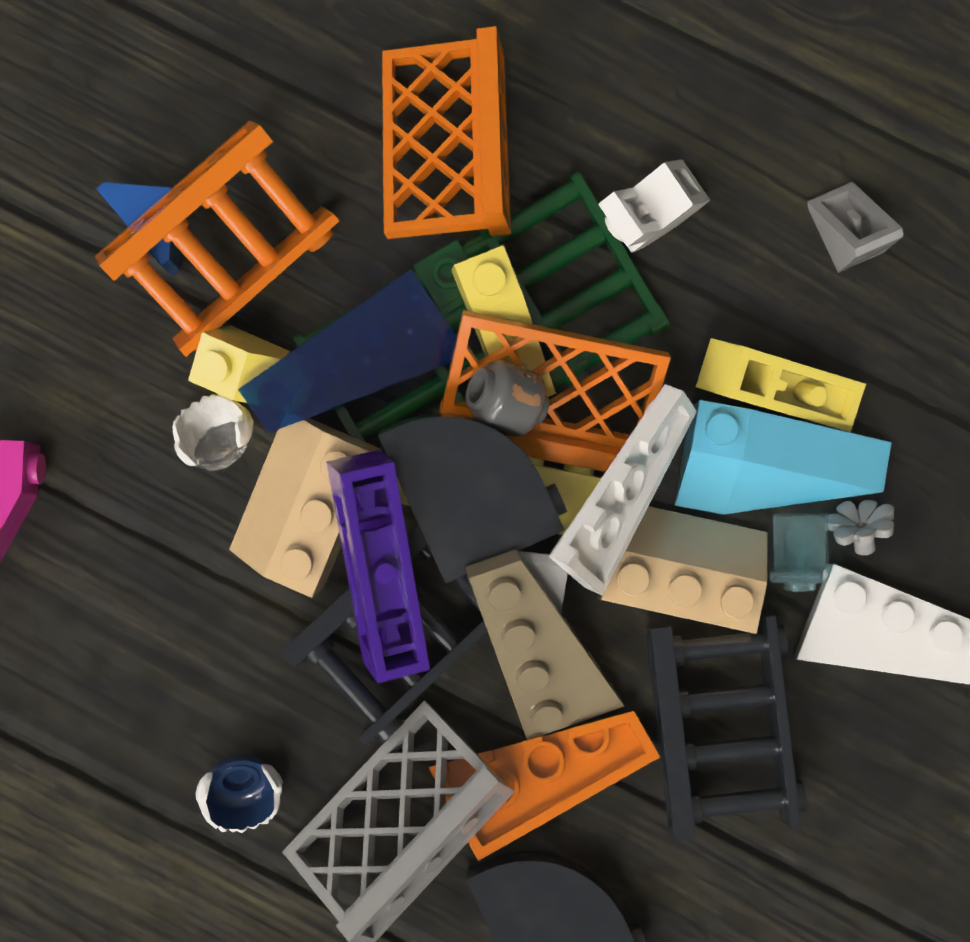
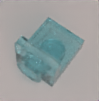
[770,514,829,592]

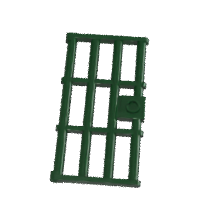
[292,171,670,442]

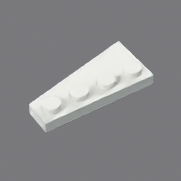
[549,385,697,596]
[793,564,970,684]

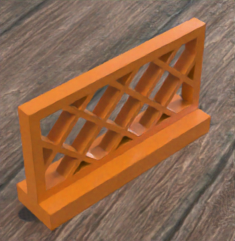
[382,26,511,239]
[439,310,671,472]

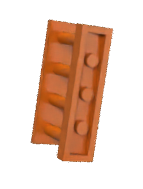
[95,120,339,357]

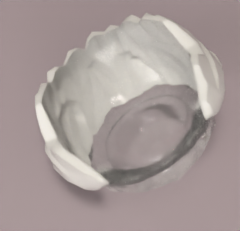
[173,394,253,471]

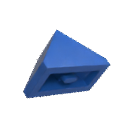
[96,182,182,276]

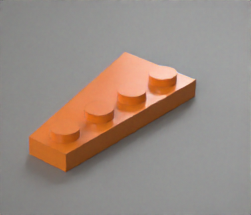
[428,711,660,861]

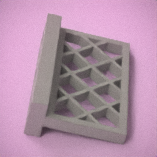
[282,701,515,942]

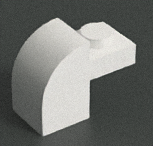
[598,160,710,253]

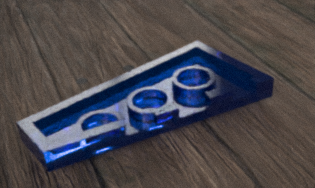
[237,269,457,433]

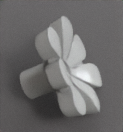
[825,500,894,555]

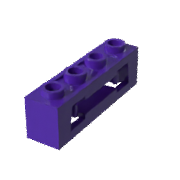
[326,450,430,683]

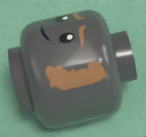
[466,360,549,437]

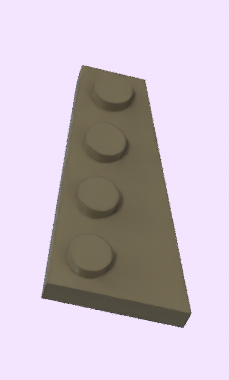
[465,549,624,740]

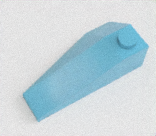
[674,400,892,515]

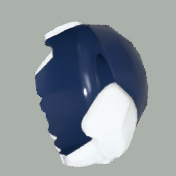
[195,754,283,833]

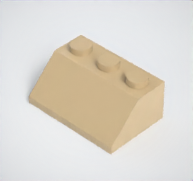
[229,410,381,598]
[597,506,768,634]

